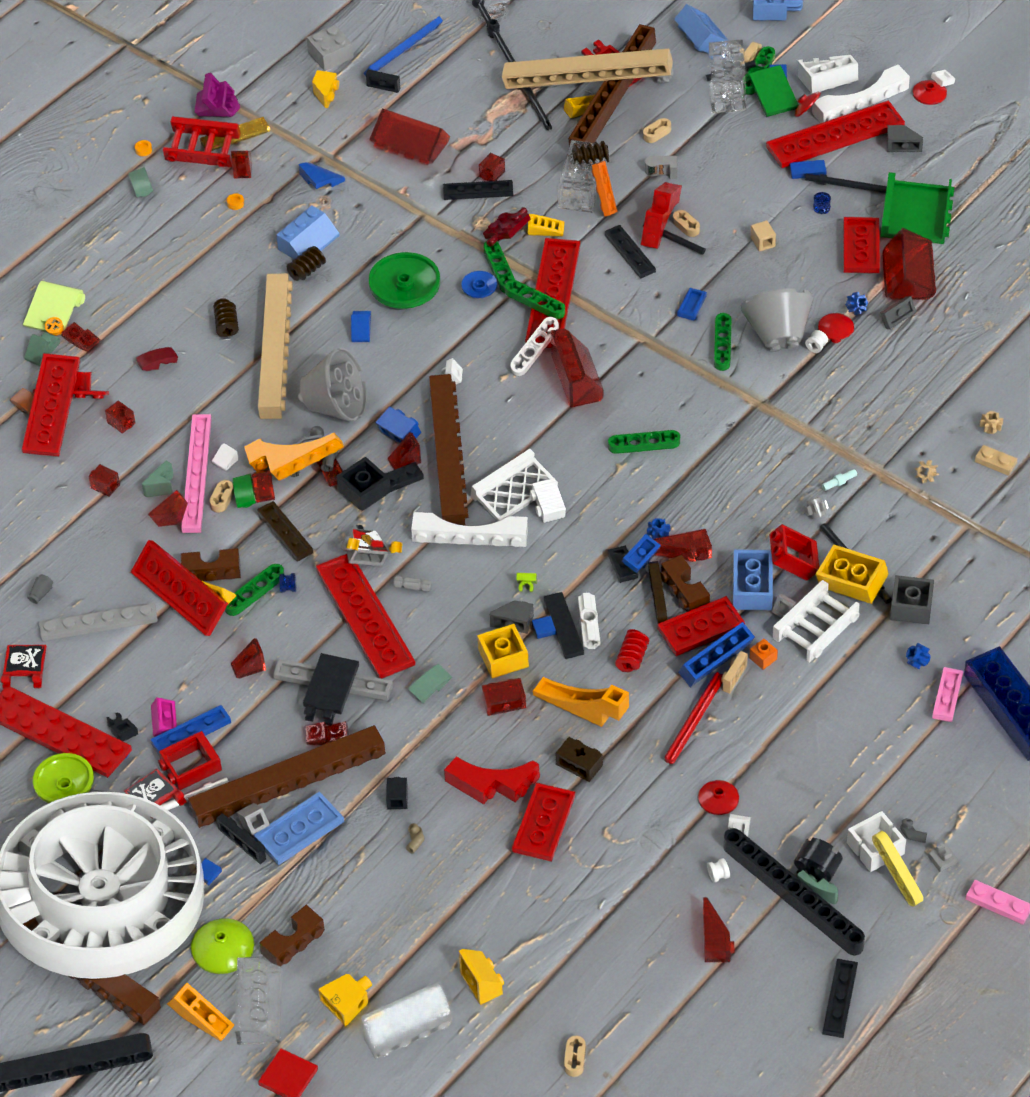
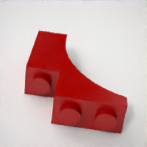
[641,182,682,249]
[444,756,540,805]

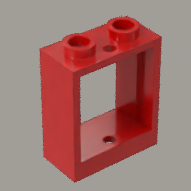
[769,524,820,581]
[158,731,222,790]

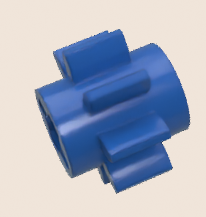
[845,292,868,315]
[647,518,670,542]
[906,643,931,669]

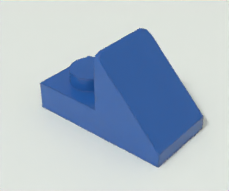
[351,311,371,342]
[622,534,661,573]

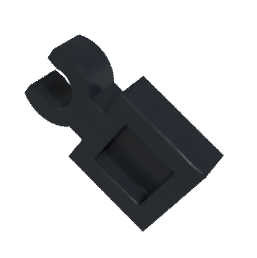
[106,712,138,741]

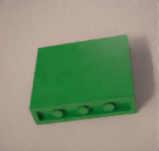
[880,172,955,244]

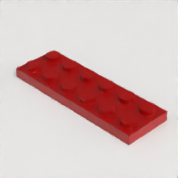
[22,353,80,457]
[131,540,228,636]

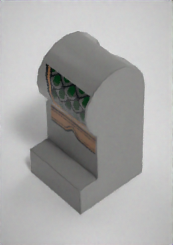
[645,156,678,179]

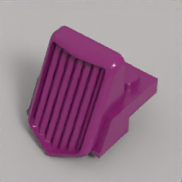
[194,72,240,117]

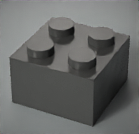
[890,575,934,624]

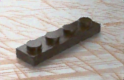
[257,501,313,562]

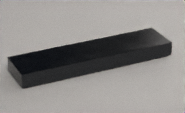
[443,180,513,200]
[605,225,656,279]
[544,592,584,659]
[822,959,858,1038]

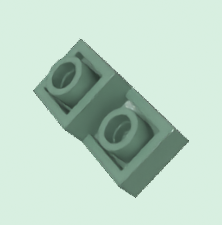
[129,167,153,197]
[408,664,453,703]
[797,870,838,904]

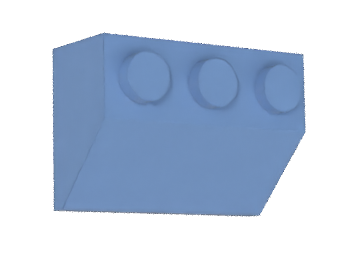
[674,4,731,54]
[276,206,340,259]

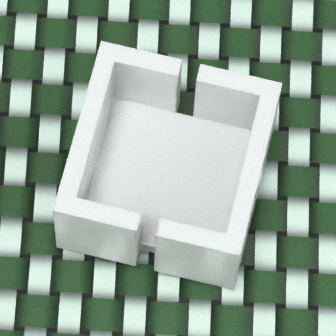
[847,811,906,872]

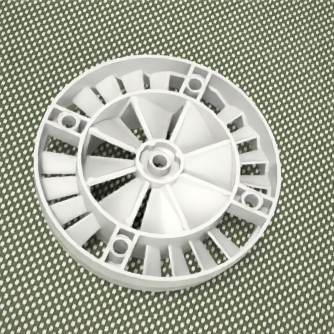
[0,792,204,979]

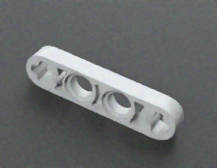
[510,317,559,376]

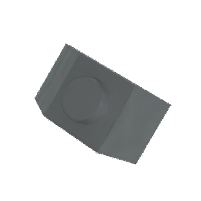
[887,125,923,152]
[489,600,534,634]

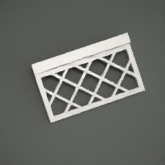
[471,449,558,521]

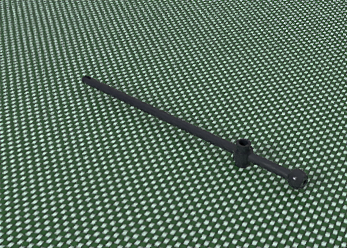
[472,0,552,131]

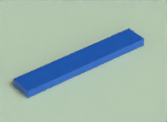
[364,16,443,76]

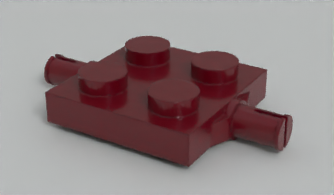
[483,207,531,247]

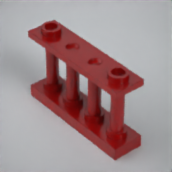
[163,116,241,167]

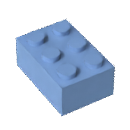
[733,550,773,610]

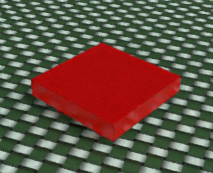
[258,1048,318,1097]

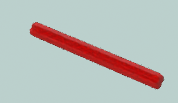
[665,672,723,764]

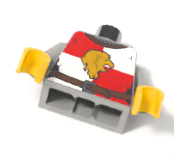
[341,525,403,566]

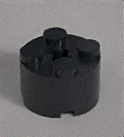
[794,838,843,883]

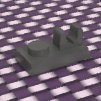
[880,296,917,329]

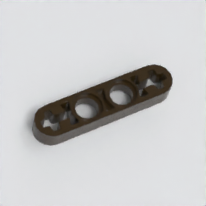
[648,561,667,624]

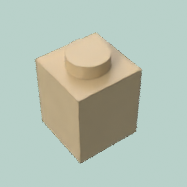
[751,220,776,252]

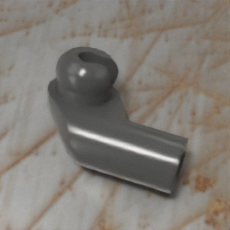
[900,818,927,843]

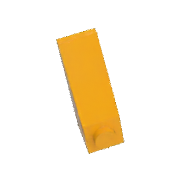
[167,983,234,1041]

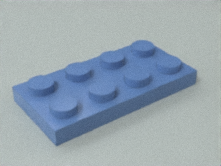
[254,791,344,866]

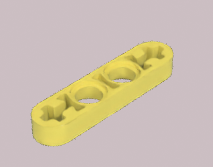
[872,831,923,907]

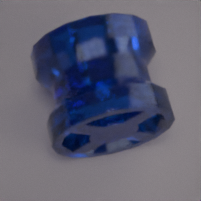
[813,192,831,214]
[279,573,296,593]

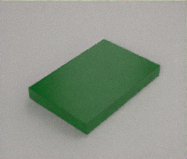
[748,65,799,117]

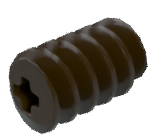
[572,141,609,166]
[286,246,326,281]
[213,298,239,337]

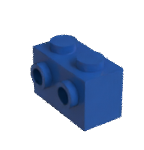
[375,406,421,449]

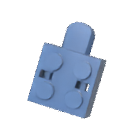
[753,0,803,21]

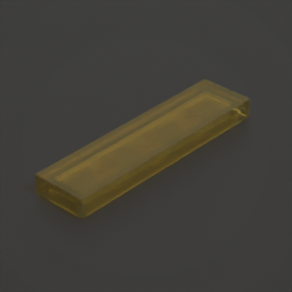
[200,117,270,151]

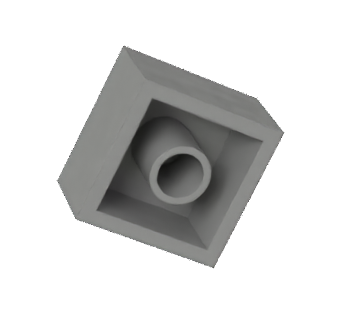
[307,25,354,71]

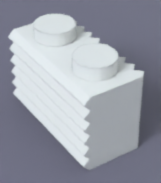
[530,478,566,523]

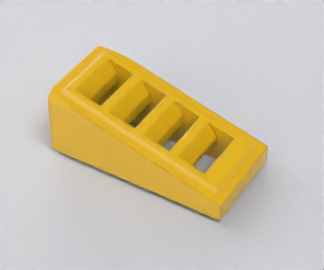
[564,95,595,118]
[528,214,565,236]

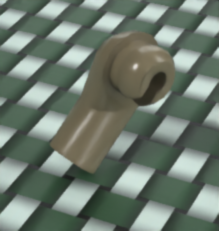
[406,823,425,854]

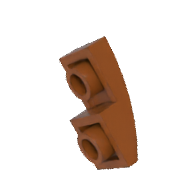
[10,388,34,415]

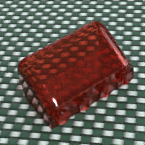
[369,108,450,166]
[882,228,936,300]
[550,329,604,408]

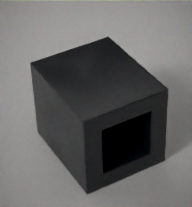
[386,777,408,810]

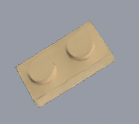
[975,445,1018,476]
[721,651,748,694]

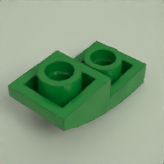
[233,473,256,508]

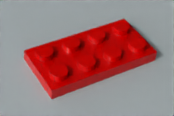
[843,217,880,273]
[657,596,745,656]
[512,783,575,862]

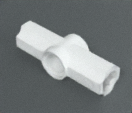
[578,593,600,649]

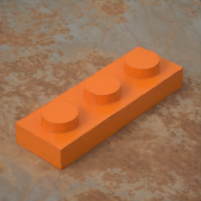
[592,161,618,216]

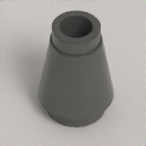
[28,574,53,604]

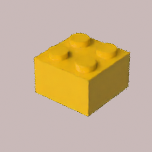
[477,624,529,679]

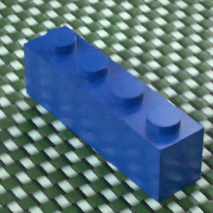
[678,622,755,688]

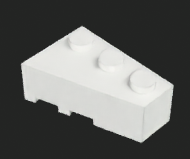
[797,55,858,93]

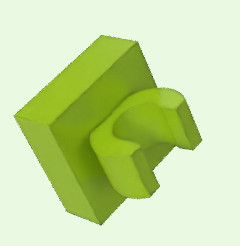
[516,573,537,592]

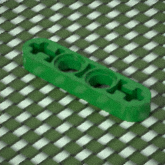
[742,46,775,95]
[484,241,516,293]
[505,280,565,319]
[714,313,732,371]
[608,430,680,454]
[225,564,285,616]

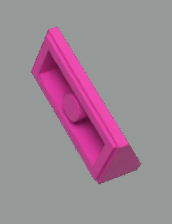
[151,697,177,737]

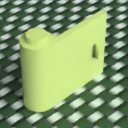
[23,281,85,335]

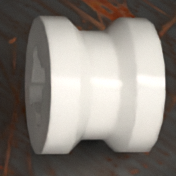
[805,330,828,353]
[707,858,730,883]

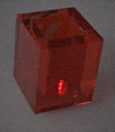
[479,152,505,181]
[89,464,120,497]

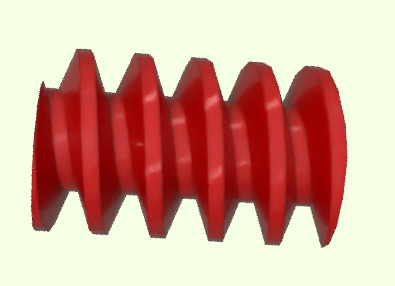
[615,629,650,673]

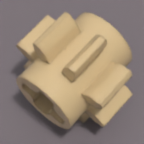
[980,411,1003,434]
[915,460,939,483]

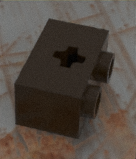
[555,737,603,782]

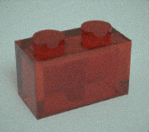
[482,678,526,716]

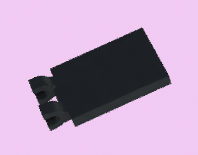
[303,653,359,726]

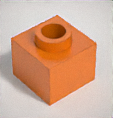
[749,639,778,670]

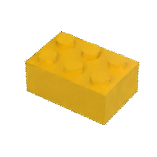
[816,544,889,604]

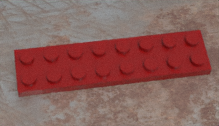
[766,100,905,168]
[525,238,581,349]
[316,554,415,679]
[0,685,132,778]

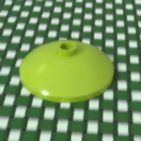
[33,753,94,803]
[191,918,254,974]

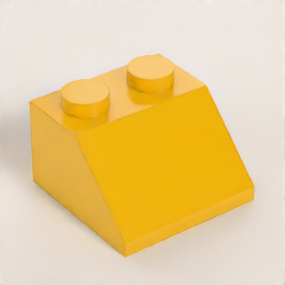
[459,949,504,1005]

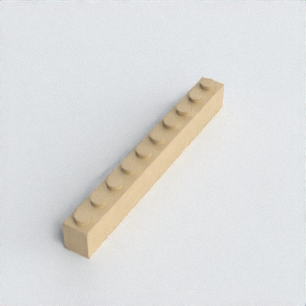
[502,48,673,89]
[258,273,293,419]

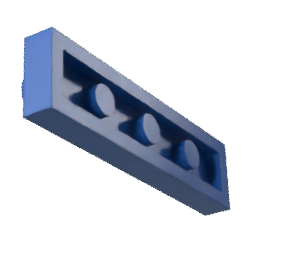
[151,705,231,756]

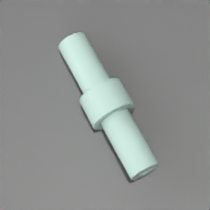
[822,469,857,491]

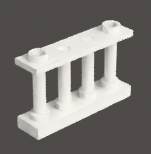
[773,580,860,663]

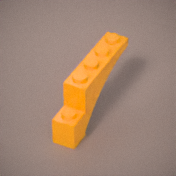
[244,433,344,481]
[533,677,629,727]

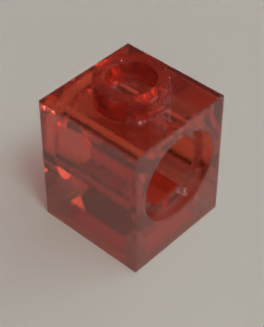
[105,400,136,434]

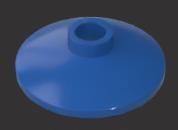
[461,271,497,298]

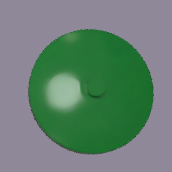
[369,252,440,309]

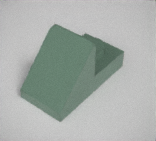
[24,332,60,366]
[142,460,174,497]

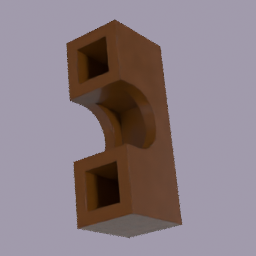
[181,548,241,581]
[660,555,710,612]
[259,904,325,969]

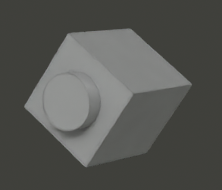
[236,803,270,835]

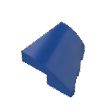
[298,162,345,189]

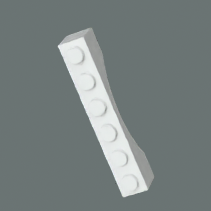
[812,65,910,123]
[411,512,528,547]

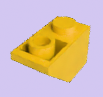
[312,70,339,108]

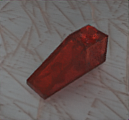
[653,529,712,562]
[703,897,735,962]

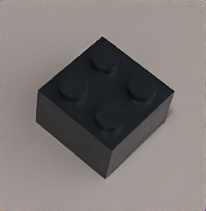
[336,457,391,511]

